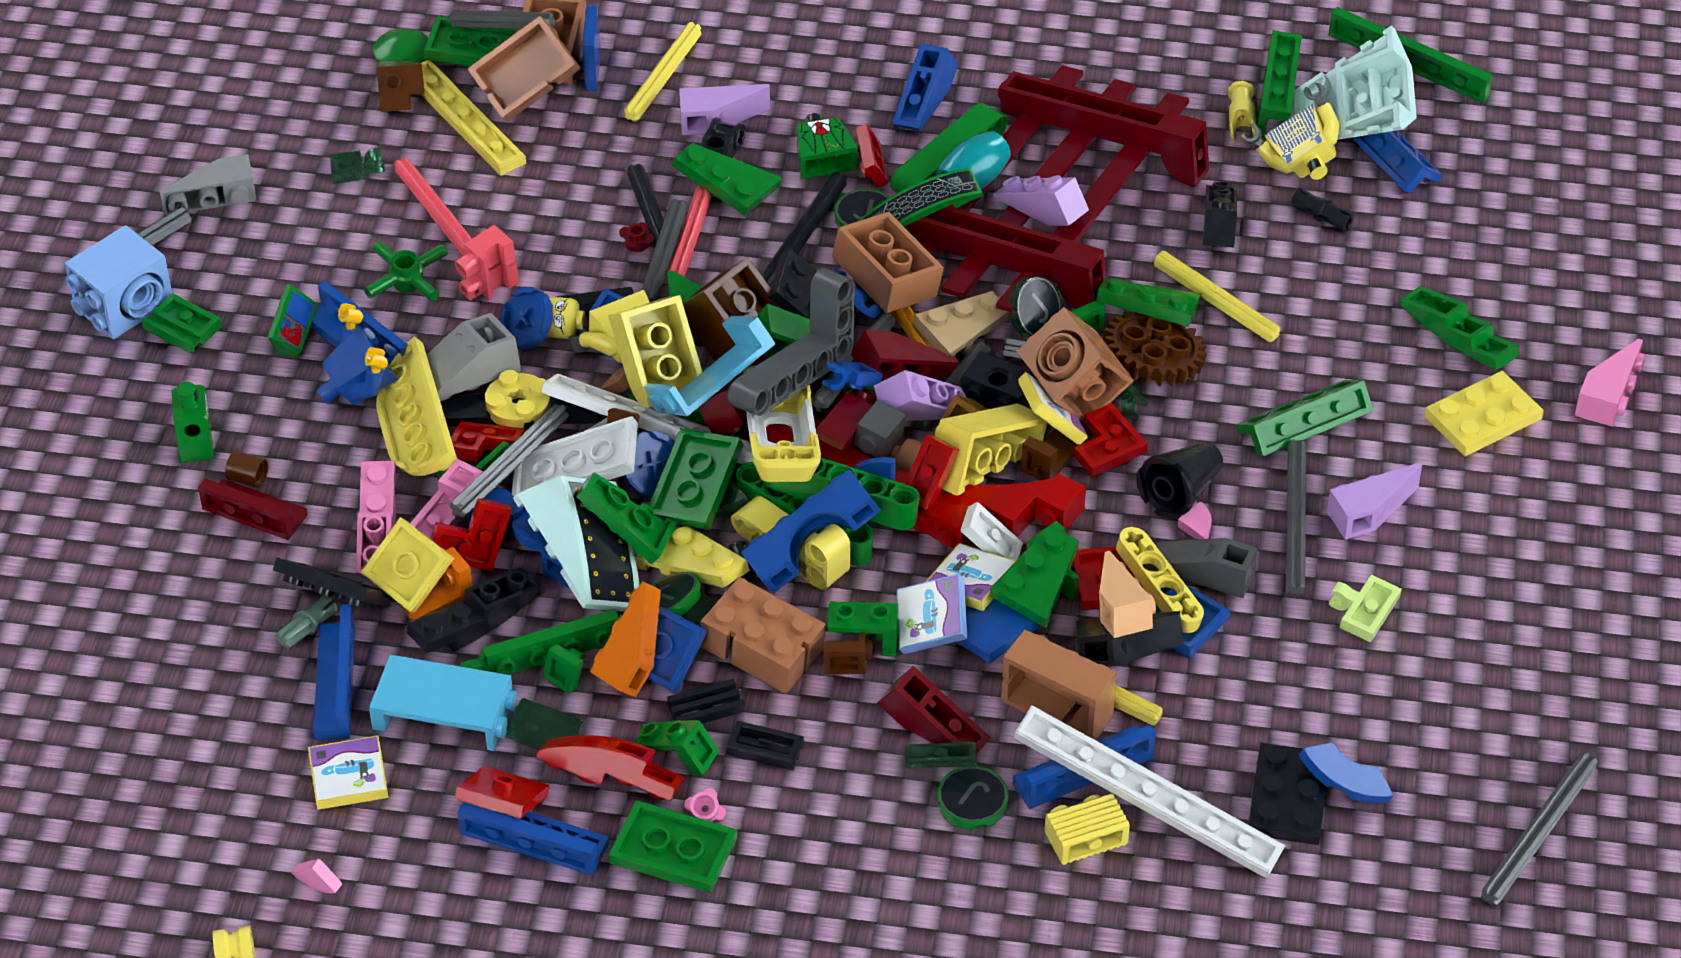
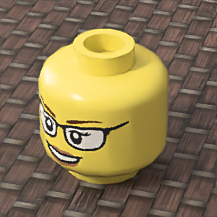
[546,297,585,340]

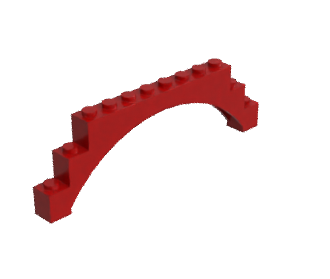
[746,355,1086,549]

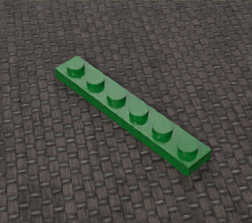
[1328,7,1493,104]

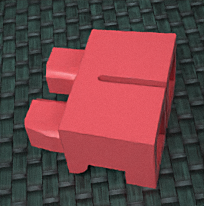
[455,225,519,301]

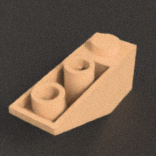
[1099,551,1156,638]

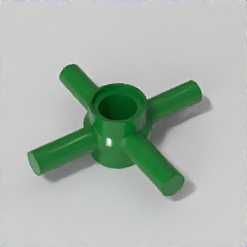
[364,241,448,301]

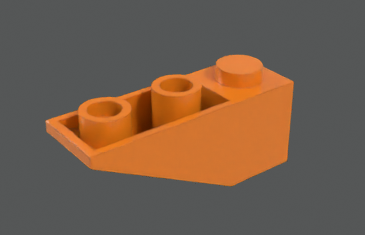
[590,581,661,697]

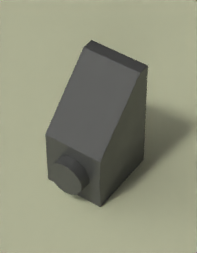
[854,400,906,458]

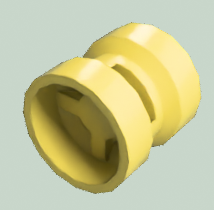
[213,926,255,958]

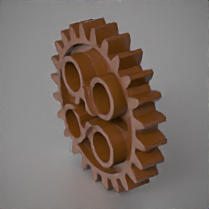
[1103,311,1207,387]

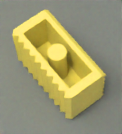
[1045,793,1130,865]

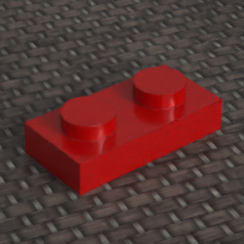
[855,123,889,188]
[904,434,959,510]

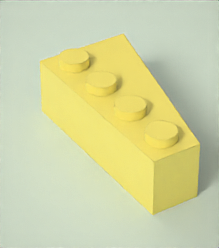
[935,403,1047,496]

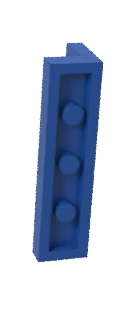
[1352,130,1443,194]
[310,281,408,365]
[313,605,355,740]
[1012,724,1156,810]
[457,802,610,876]

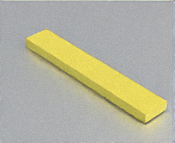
[420,60,526,176]

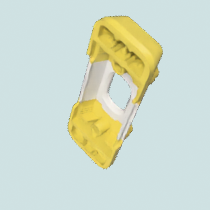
[742,365,821,482]

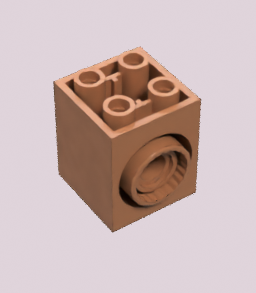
[1017,307,1134,423]

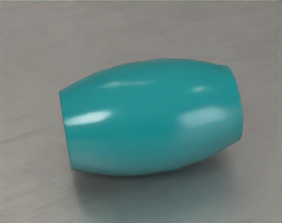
[936,131,1011,190]

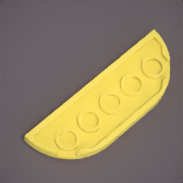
[376,336,457,476]

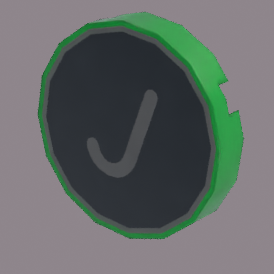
[835,189,890,227]
[652,572,703,616]
[937,766,1009,830]

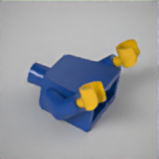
[317,303,397,405]

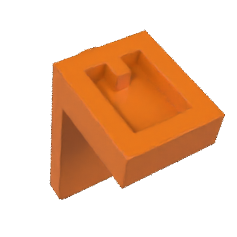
[399,547,473,621]

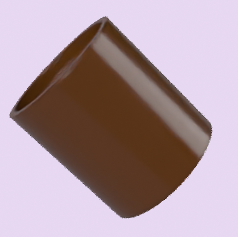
[225,451,269,488]

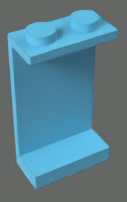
[644,316,776,416]
[369,655,517,751]

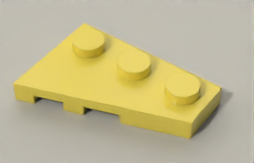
[635,526,750,588]

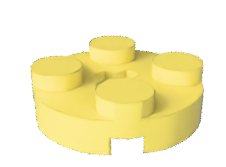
[485,370,551,428]

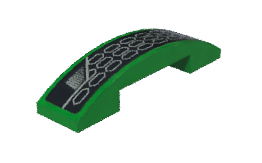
[858,168,983,227]

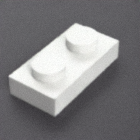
[960,502,1023,561]

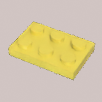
[1424,370,1544,457]

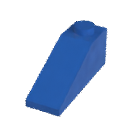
[892,44,959,131]

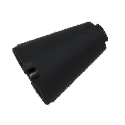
[1136,442,1223,519]

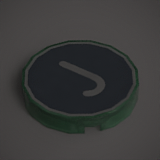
[1009,276,1062,339]

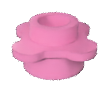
[684,788,726,822]

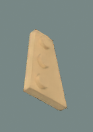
[913,291,1010,357]

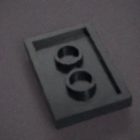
[768,248,856,319]
[273,557,392,610]
[1248,742,1327,845]

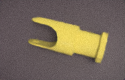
[1228,81,1257,142]

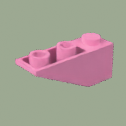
[1575,339,1646,427]

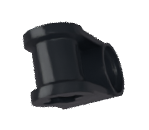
[702,117,746,158]

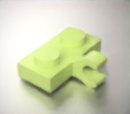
[1329,575,1402,643]

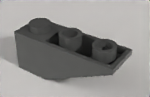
[1147,538,1258,598]

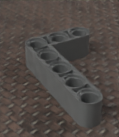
[727,268,855,416]

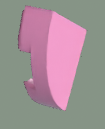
[1177,502,1212,539]
[291,859,342,893]

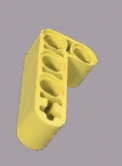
[731,496,850,591]

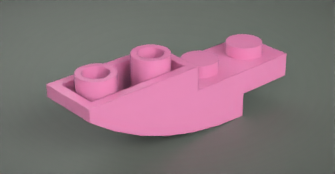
[356,461,396,576]

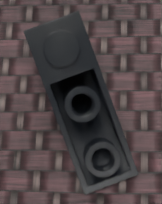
[1203,182,1237,248]
[1076,611,1183,667]

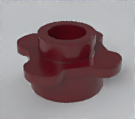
[619,222,654,252]

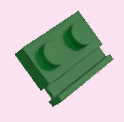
[142,293,222,354]

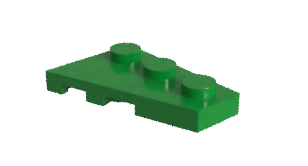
[672,143,783,216]
[1096,278,1201,327]
[990,525,1079,628]

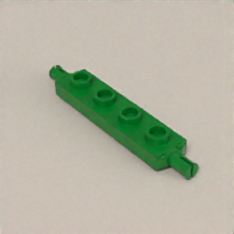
[460,609,622,675]

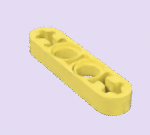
[1116,527,1204,633]

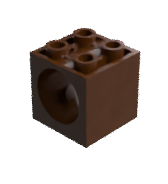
[683,257,782,359]

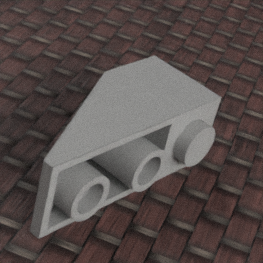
[160,154,257,216]

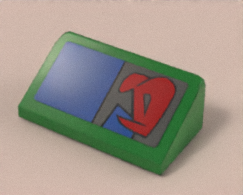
[268,284,317,357]

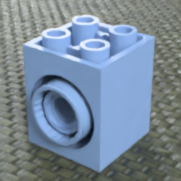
[65,225,172,340]

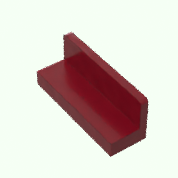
[198,478,308,540]

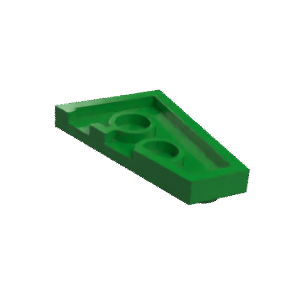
[576,472,677,564]

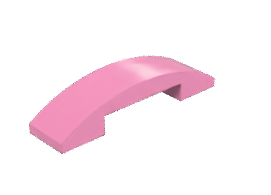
[410,459,483,538]

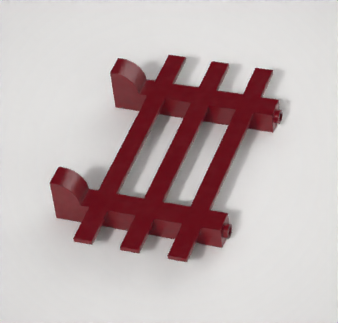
[904,65,1209,315]

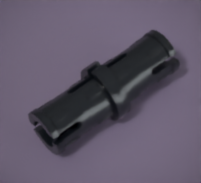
[1291,188,1354,232]

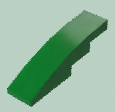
[1399,286,1519,370]

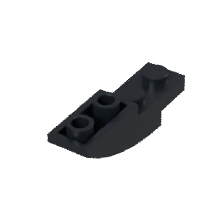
[407,567,540,653]

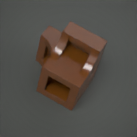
[376,60,425,112]

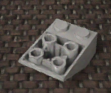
[427,313,521,401]

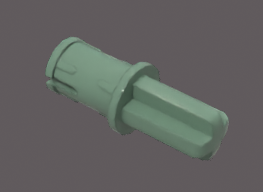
[276,595,338,648]

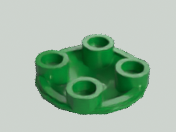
[373,28,428,62]

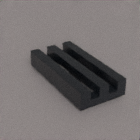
[667,679,745,724]
[726,720,804,771]

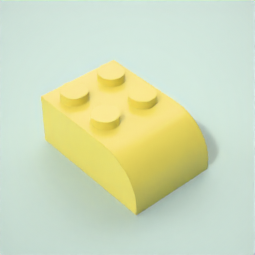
[608,295,702,408]

